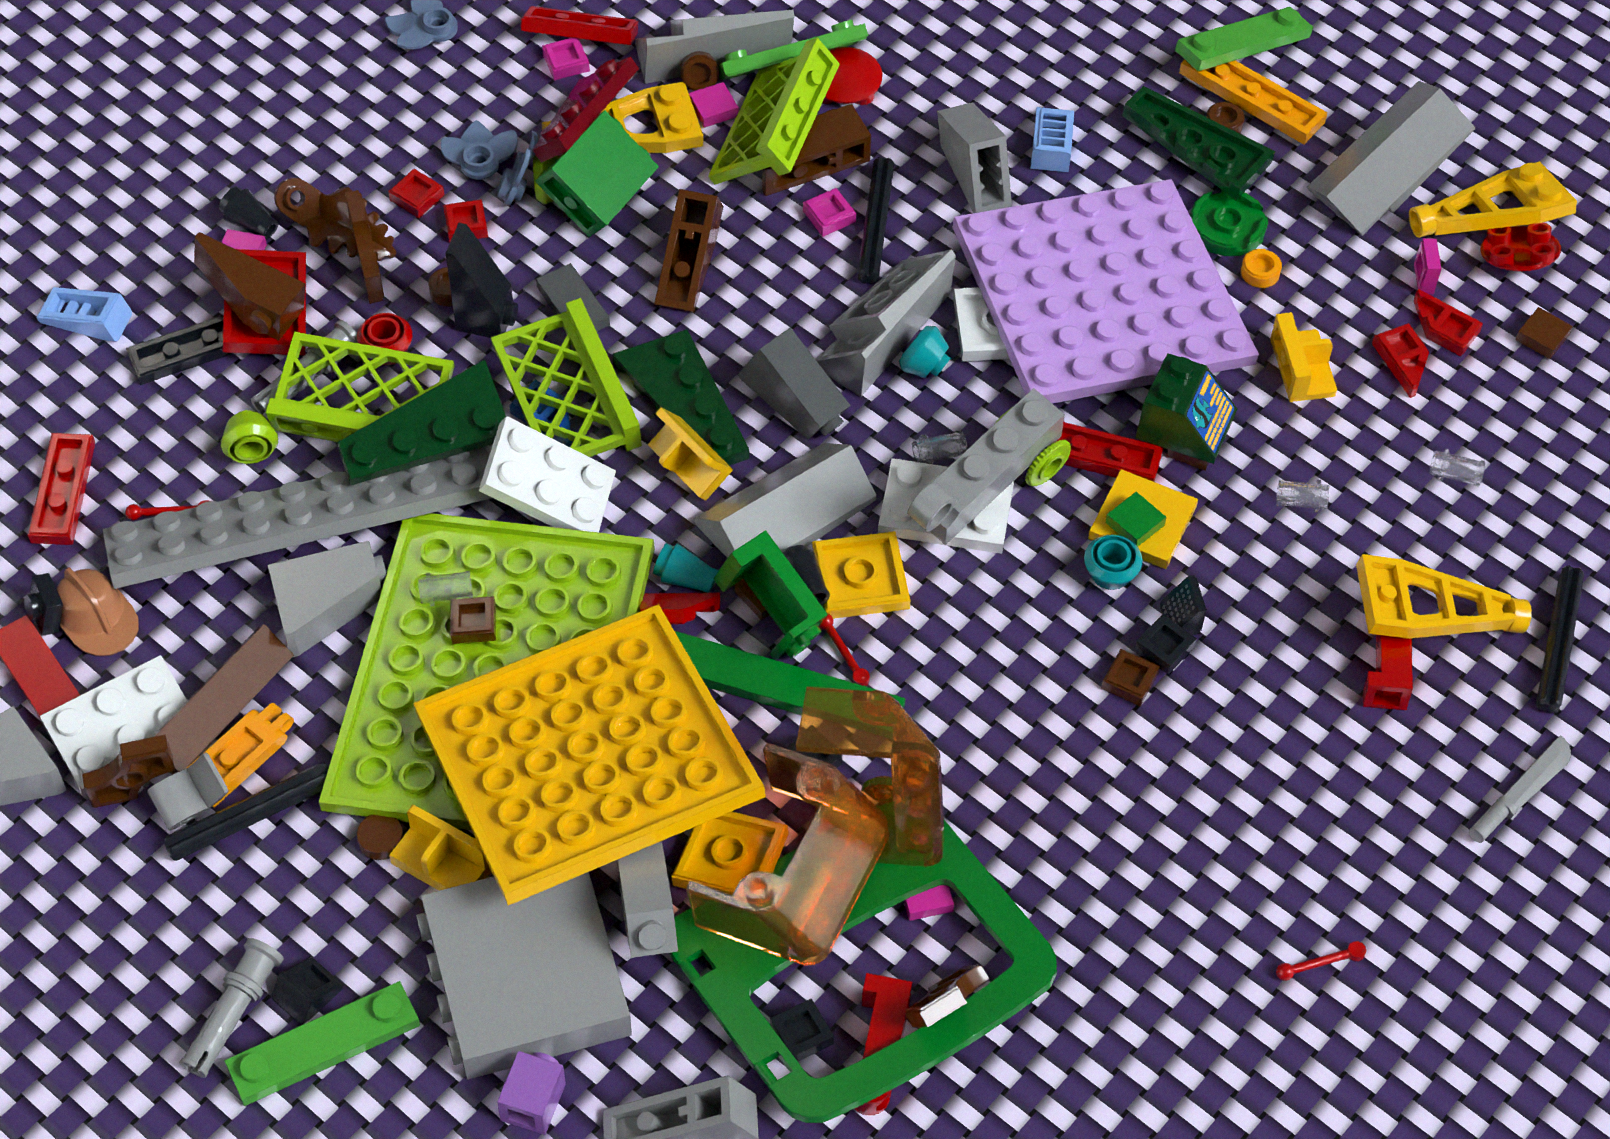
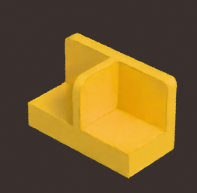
[1270,312,1337,402]
[648,407,733,500]
[389,805,491,891]

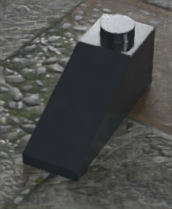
[445,223,518,338]

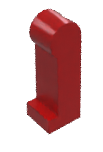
[1363,635,1413,710]
[854,973,912,1116]

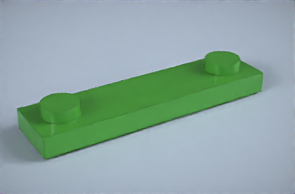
[1175,7,1313,71]
[718,20,868,81]
[224,981,420,1106]

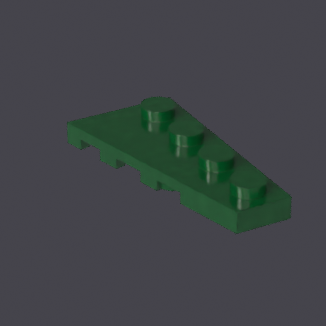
[1122,86,1275,201]
[612,329,749,466]
[338,360,506,485]

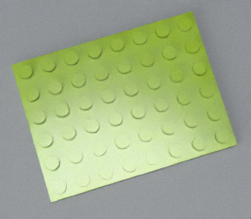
[319,513,655,830]

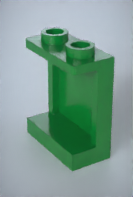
[535,110,659,237]
[713,530,828,660]

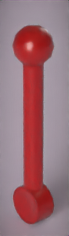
[125,500,209,520]
[819,613,870,686]
[1276,941,1366,981]

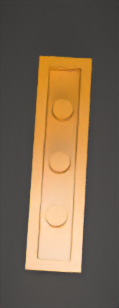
[1179,59,1327,145]

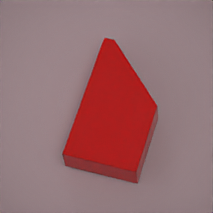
[1413,289,1483,357]
[1372,323,1429,398]
[640,593,720,624]

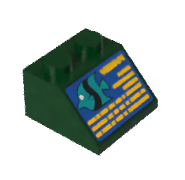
[1135,353,1237,464]

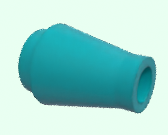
[652,543,719,593]

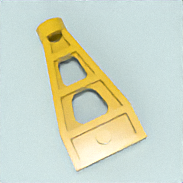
[542,82,703,153]
[1409,161,1577,238]
[1356,554,1531,639]

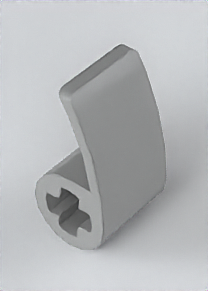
[147,752,229,830]

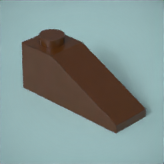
[762,104,871,196]
[654,189,724,313]
[194,232,305,341]

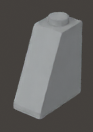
[937,102,1012,213]
[268,541,387,657]
[0,706,66,806]
[617,841,678,958]

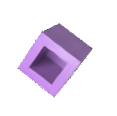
[497,1051,566,1135]

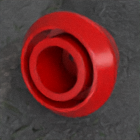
[357,313,413,365]

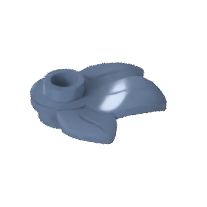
[385,0,458,50]
[441,120,518,180]
[496,131,539,206]

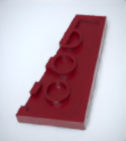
[532,56,639,163]

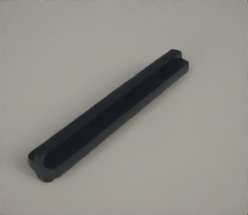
[858,157,894,284]
[1536,565,1584,714]
[163,763,329,861]

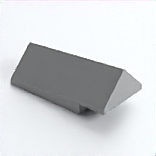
[635,10,794,84]
[1307,81,1475,236]
[815,249,956,397]
[694,443,877,558]

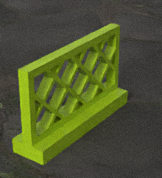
[708,37,840,185]
[491,298,642,457]
[266,332,455,442]

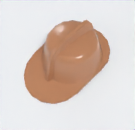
[56,567,139,656]

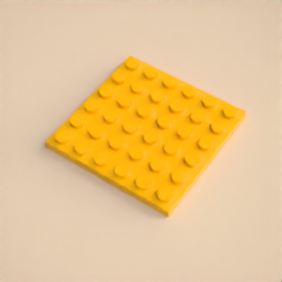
[413,604,766,906]

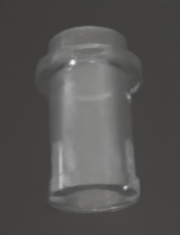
[912,430,967,464]
[1429,449,1485,487]
[1276,479,1329,513]
[418,570,473,607]

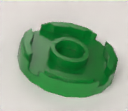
[1190,190,1268,256]

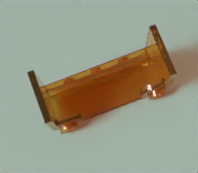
[796,687,945,867]
[686,743,889,965]

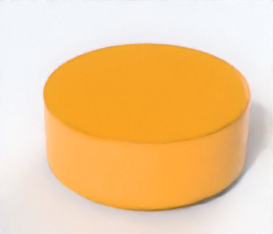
[1241,249,1282,288]

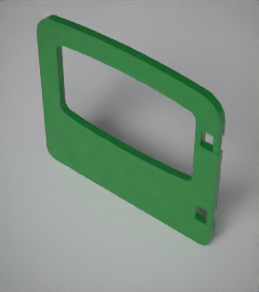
[668,790,1057,1123]

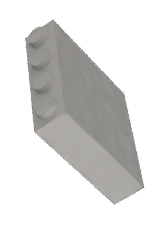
[416,872,632,1080]

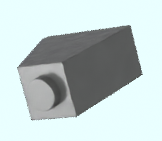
[737,327,851,439]

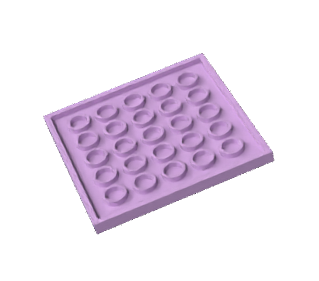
[952,179,1259,404]

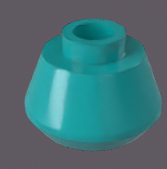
[899,326,951,378]
[1084,535,1143,590]

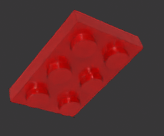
[223,249,306,356]

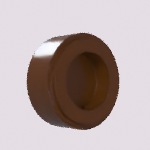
[680,51,719,91]
[1206,102,1245,133]
[428,267,453,307]
[357,814,404,860]

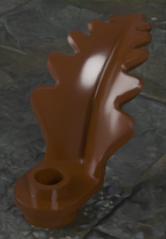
[274,177,396,261]

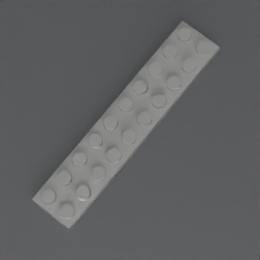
[103,444,493,589]

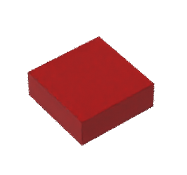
[388,169,444,218]
[443,199,488,243]

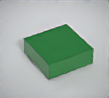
[1105,491,1167,547]

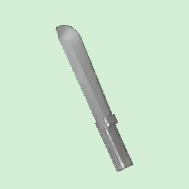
[1469,735,1571,843]

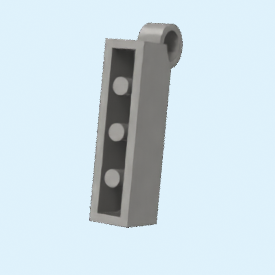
[907,388,1065,545]

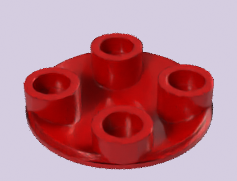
[822,47,883,105]
[1480,222,1561,271]

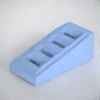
[1030,107,1074,172]
[37,287,132,342]

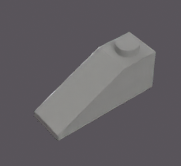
[603,1075,759,1139]

